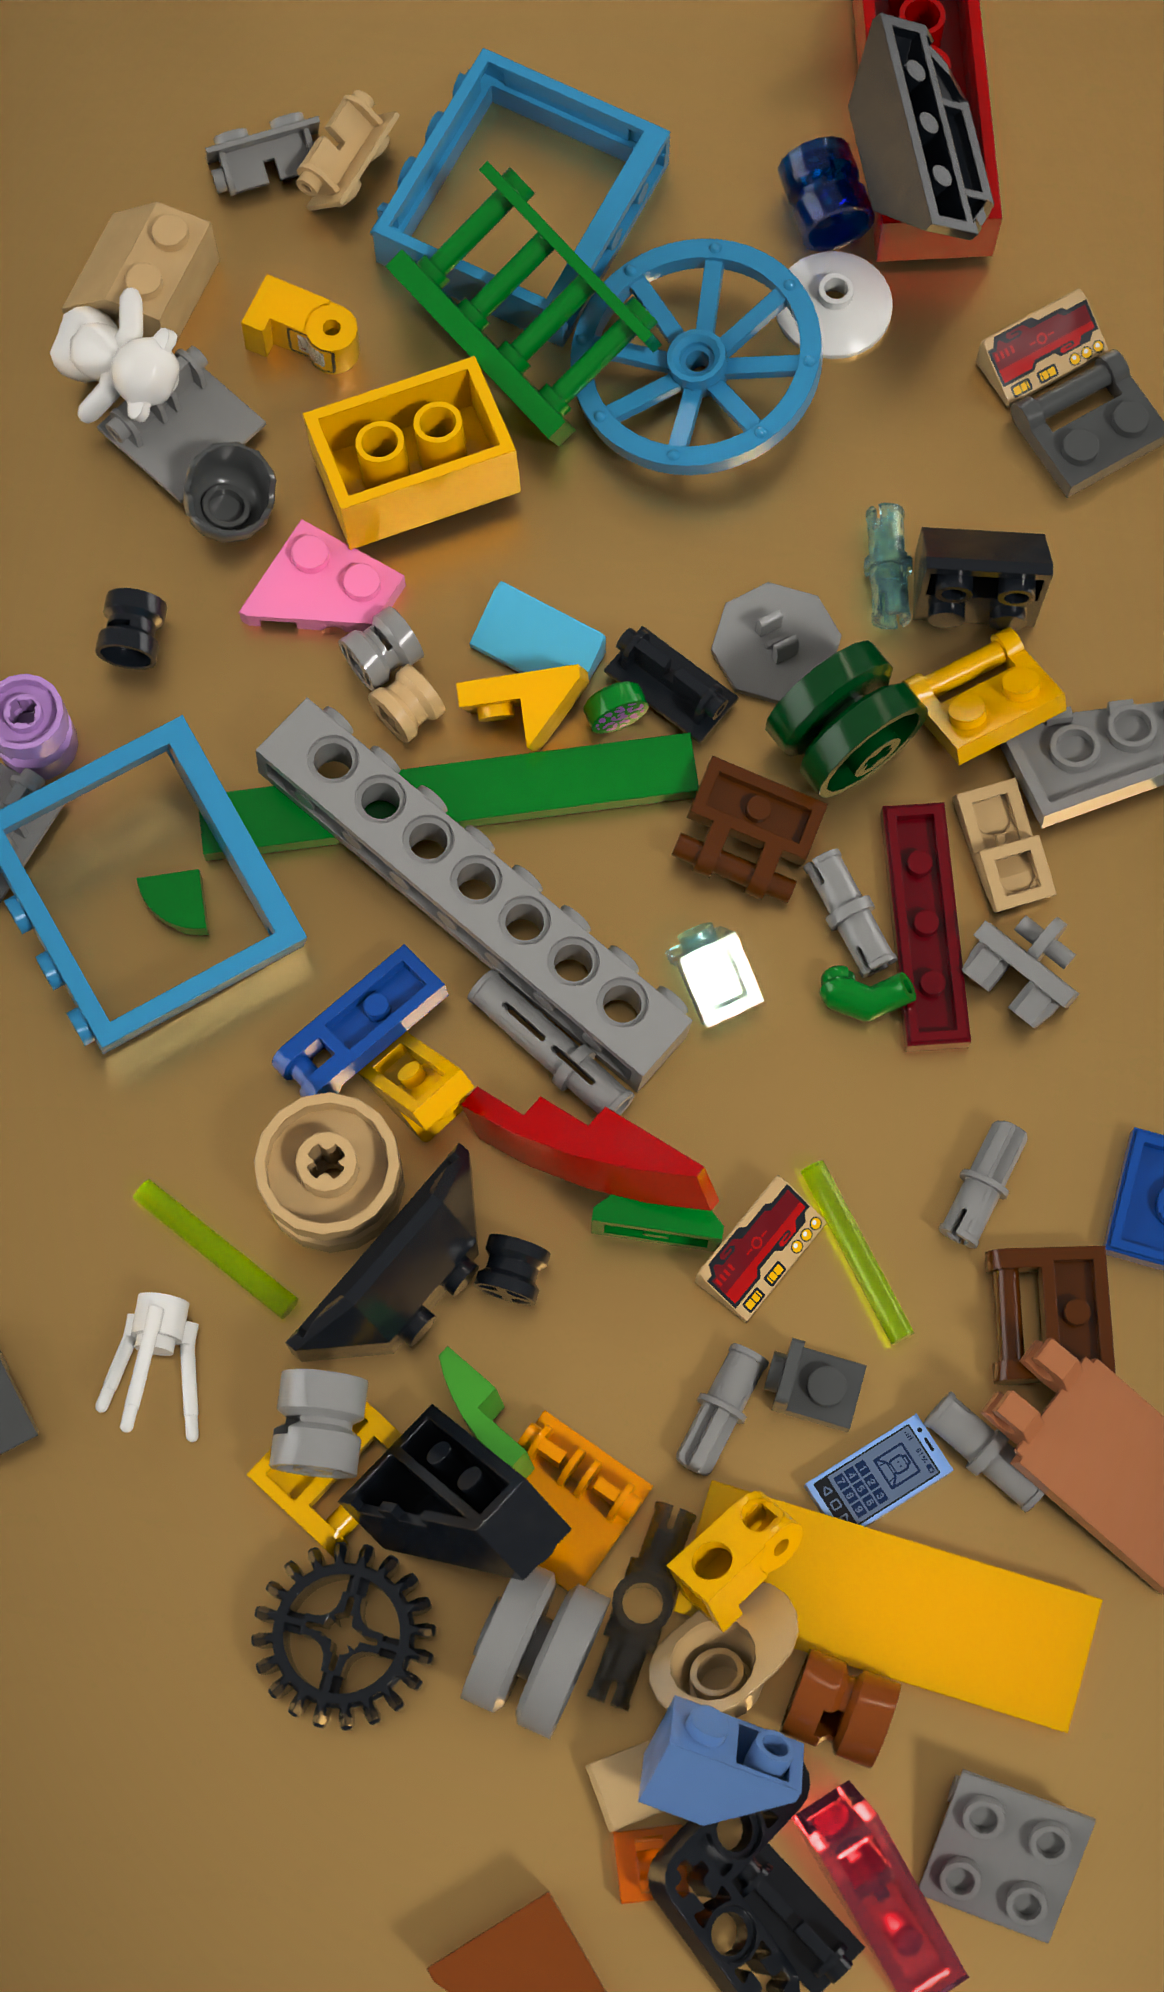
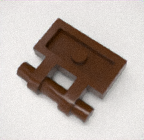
[671,756,828,904]

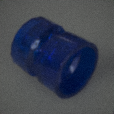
[778,136,875,252]

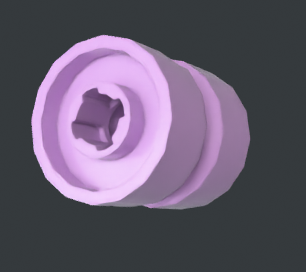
[0,673,78,780]

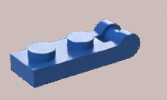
[272,944,449,1097]

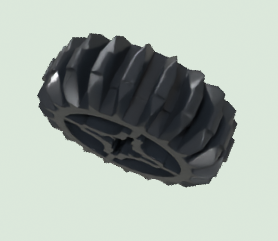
[251,1542,437,1731]

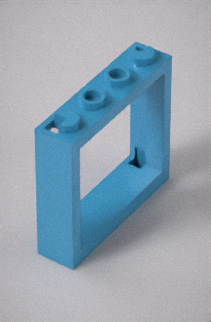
[370,48,670,348]
[0,715,307,1055]

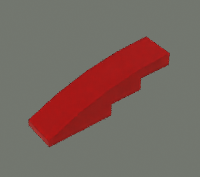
[461,1086,719,1211]

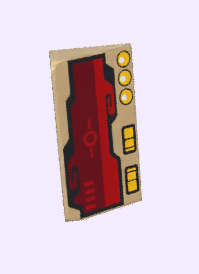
[976,288,1108,408]
[695,1175,827,1323]

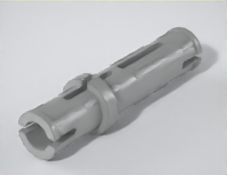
[467,969,635,1116]

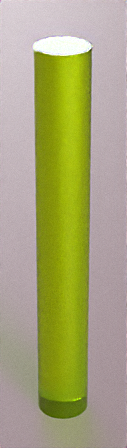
[801,1160,915,1345]
[133,1179,298,1319]

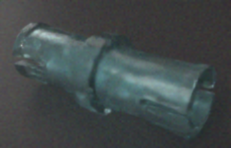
[864,503,913,630]

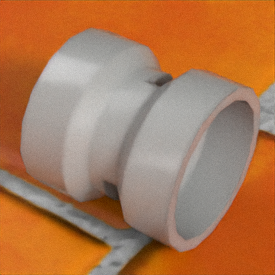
[338,606,424,691]

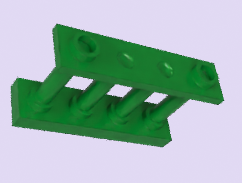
[385,161,662,447]

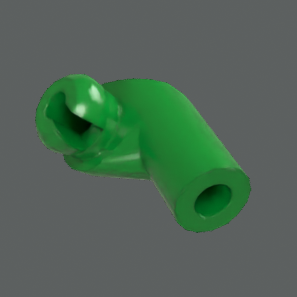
[819,965,916,1022]

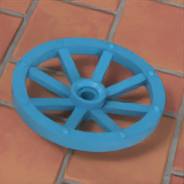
[571,239,823,475]

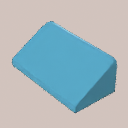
[470,581,606,680]

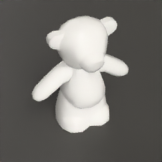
[50,288,180,424]

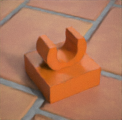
[613,1824,690,1904]

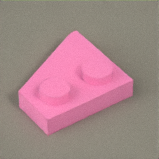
[239,519,406,632]

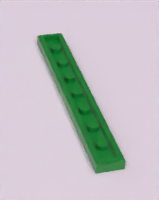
[199,733,699,861]

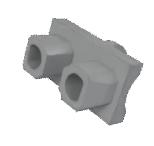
[962,915,1080,1028]

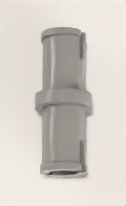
[803,848,898,978]
[923,1391,1044,1513]

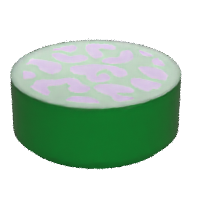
[583,681,649,734]

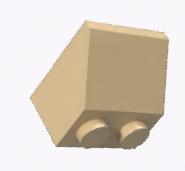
[62,202,220,350]

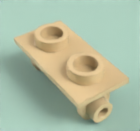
[296,90,400,211]

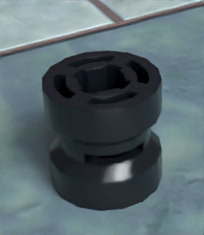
[95,588,167,670]

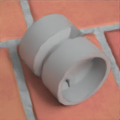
[269,1369,368,1479]

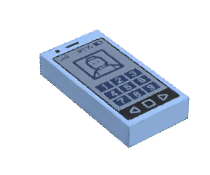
[804,1413,953,1527]

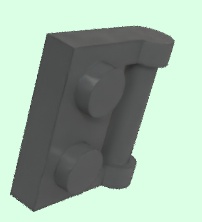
[1010,349,1164,498]

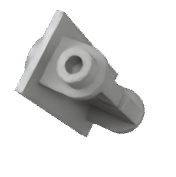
[205,112,320,196]

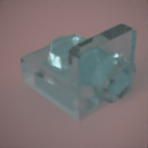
[665,922,765,1028]

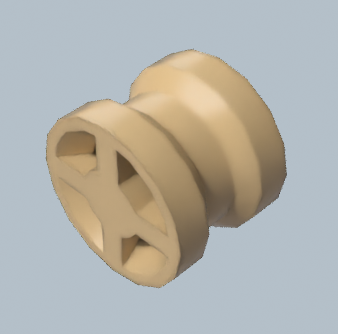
[368,664,445,743]

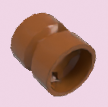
[779,1648,901,1769]

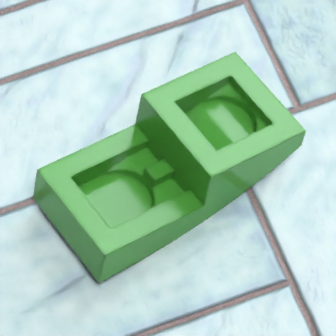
[439,1346,535,1478]

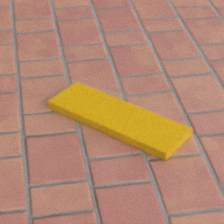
[673,1480,1103,1733]

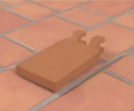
[980,1338,1164,1594]

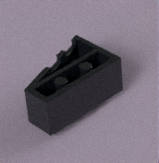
[338,1404,572,1581]

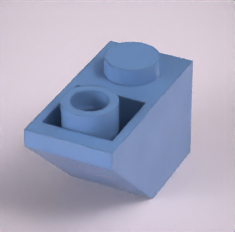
[638,1695,804,1826]

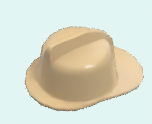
[649,1582,799,1718]

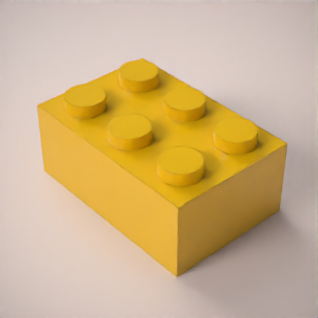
[302,356,521,550]

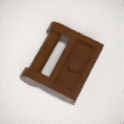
[985,1246,1116,1385]

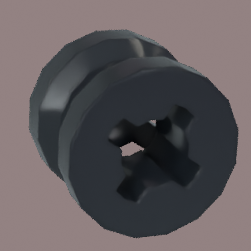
[473,1234,551,1306]

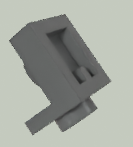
[764,1338,867,1433]

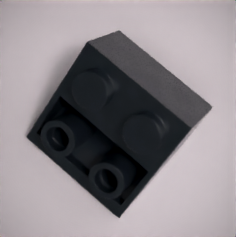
[913,527,1053,631]

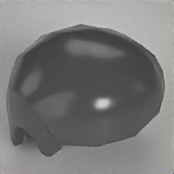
[183,442,276,543]

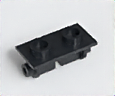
[604,626,739,744]
[732,1843,865,1992]

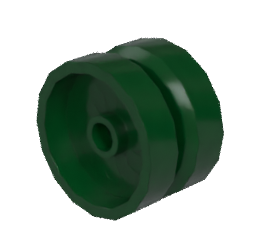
[765,640,929,798]

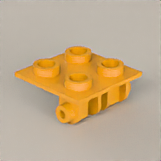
[518,1410,654,1591]

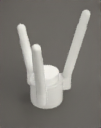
[95,1292,199,1442]

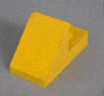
[456,664,589,752]
[358,1031,474,1142]

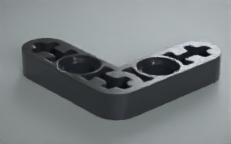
[648,1762,810,1992]

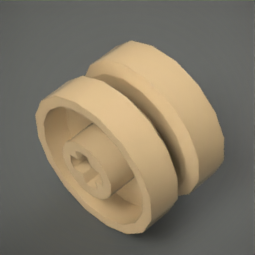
[254,1092,405,1253]

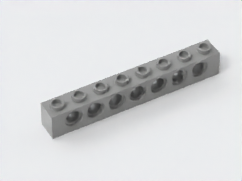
[256,698,693,1093]

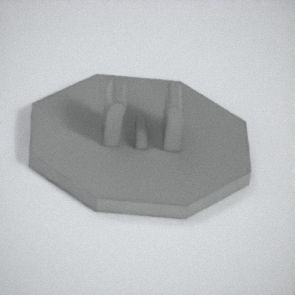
[711,582,842,704]

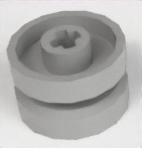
[461,1566,611,1739]

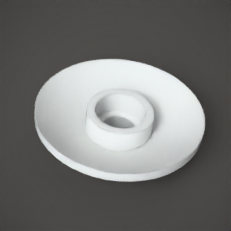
[776,251,892,359]

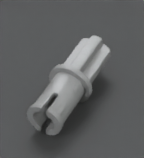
[939,1120,1028,1249]
[676,1343,769,1476]

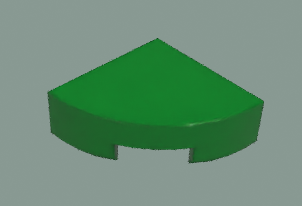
[137,869,209,935]

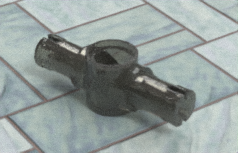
[586,1501,697,1711]

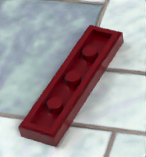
[880,802,971,1052]

